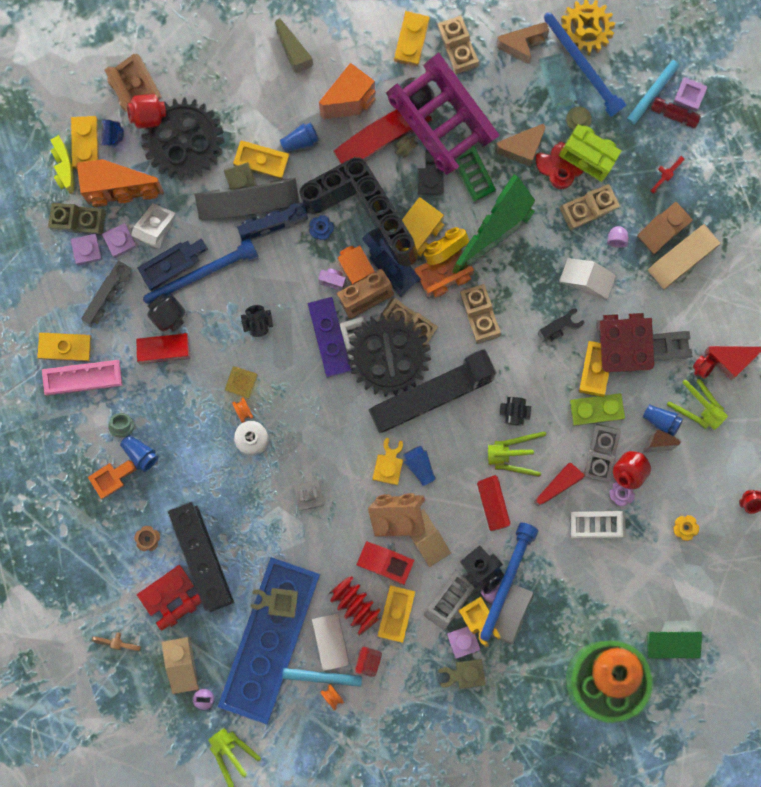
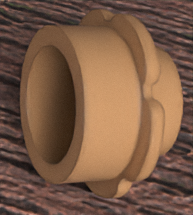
[134,526,160,551]

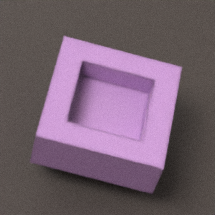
[673,77,707,112]
[102,223,137,258]
[71,234,102,266]
[318,268,346,291]
[447,626,480,659]

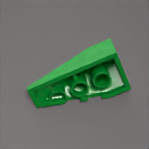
[452,174,535,274]

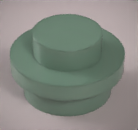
[108,413,134,438]

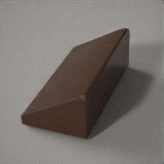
[643,430,681,453]

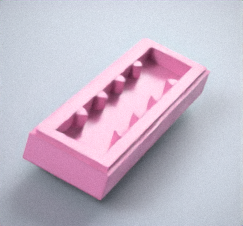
[42,360,123,396]

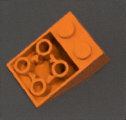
[77,159,164,207]

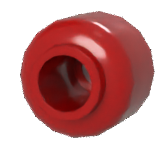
[127,94,166,129]
[612,451,651,490]

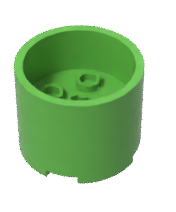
[566,641,653,723]

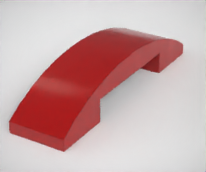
[333,109,432,164]

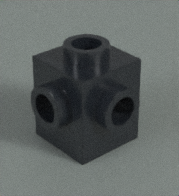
[460,545,504,593]

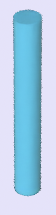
[627,60,680,125]
[282,668,362,687]

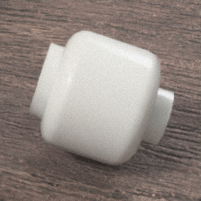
[234,421,269,456]

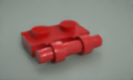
[136,564,201,631]

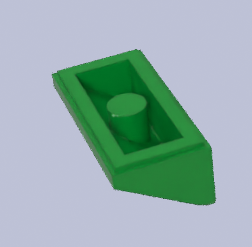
[647,632,702,658]

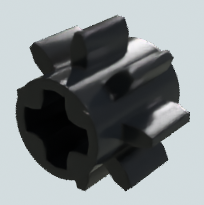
[241,305,273,337]
[499,397,532,426]

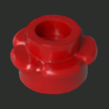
[693,355,716,379]
[739,490,761,514]

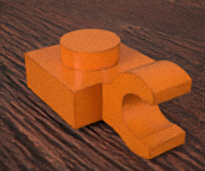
[88,460,137,499]

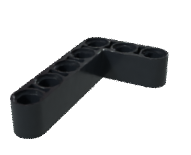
[299,157,418,266]
[368,349,497,433]

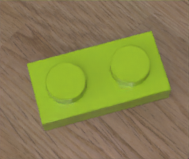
[569,393,625,426]

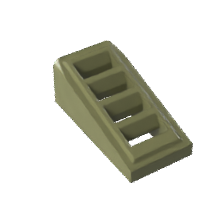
[275,18,313,73]

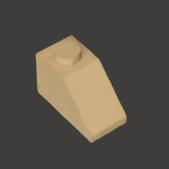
[161,637,199,694]

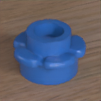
[309,215,334,240]

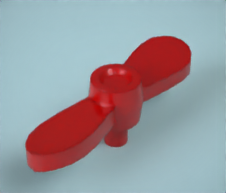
[650,155,685,194]

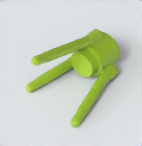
[667,379,728,430]
[488,431,546,477]
[208,728,261,787]

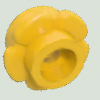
[673,515,699,541]

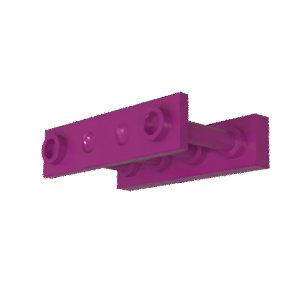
[386,53,500,175]

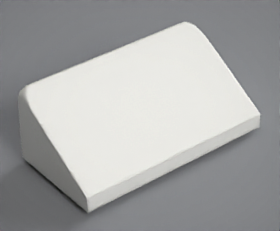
[312,614,349,671]

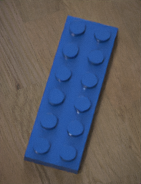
[218,557,320,725]

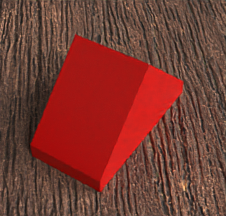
[705,346,761,380]

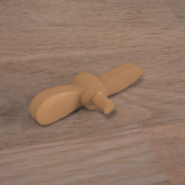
[91,632,141,651]

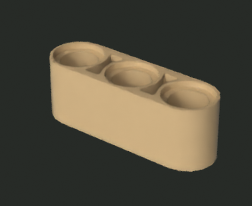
[648,224,721,290]

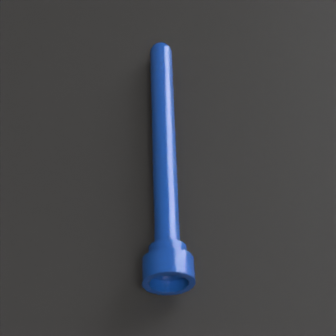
[544,12,626,117]
[143,238,258,304]
[480,523,539,641]

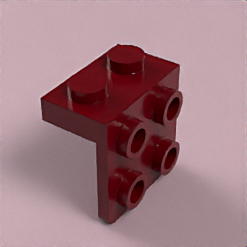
[596,313,654,372]

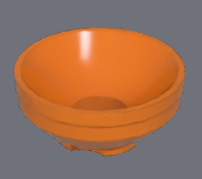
[593,648,643,698]

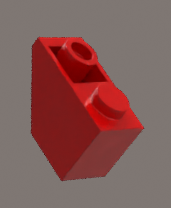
[356,541,415,585]

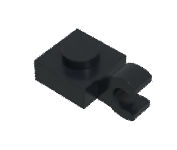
[418,149,444,195]
[538,308,585,342]

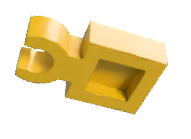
[372,437,403,486]
[459,597,501,647]

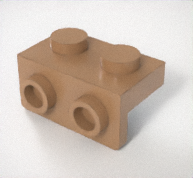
[104,54,162,112]
[336,269,394,319]
[368,493,426,536]

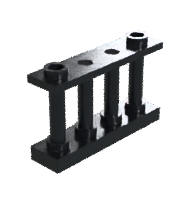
[167,501,235,612]

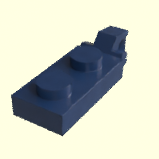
[237,202,308,242]
[362,229,421,297]
[137,239,208,291]

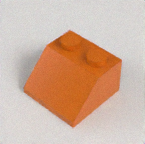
[319,63,376,119]

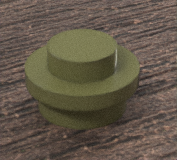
[566,106,592,130]
[395,135,418,158]

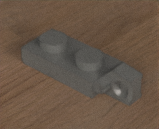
[81,261,132,328]

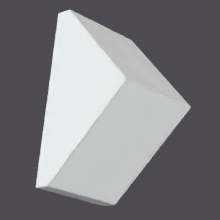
[559,258,616,300]

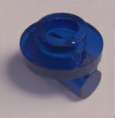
[101,119,124,147]

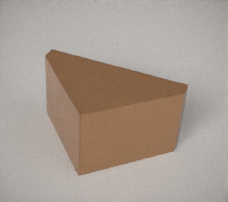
[495,123,545,167]

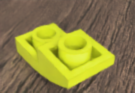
[50,135,75,194]

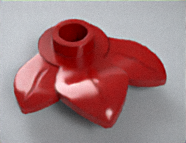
[535,142,584,189]

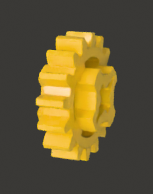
[561,0,615,55]

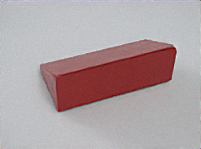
[136,333,190,364]
[477,475,511,531]

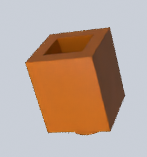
[337,245,375,285]

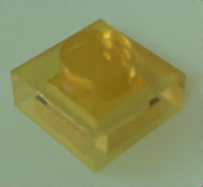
[225,366,258,399]

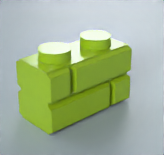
[558,124,621,182]

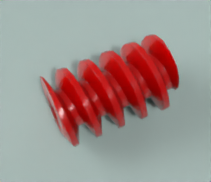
[327,576,382,636]

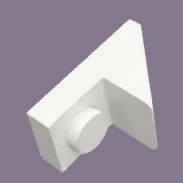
[131,203,176,248]

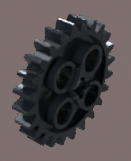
[141,97,225,181]
[347,312,431,397]

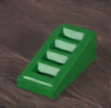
[455,145,496,202]

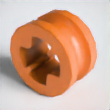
[232,397,254,423]
[320,684,345,711]

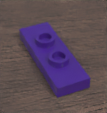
[307,297,351,378]

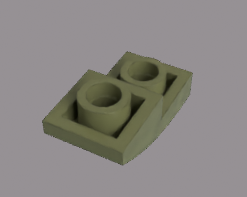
[48,203,106,235]

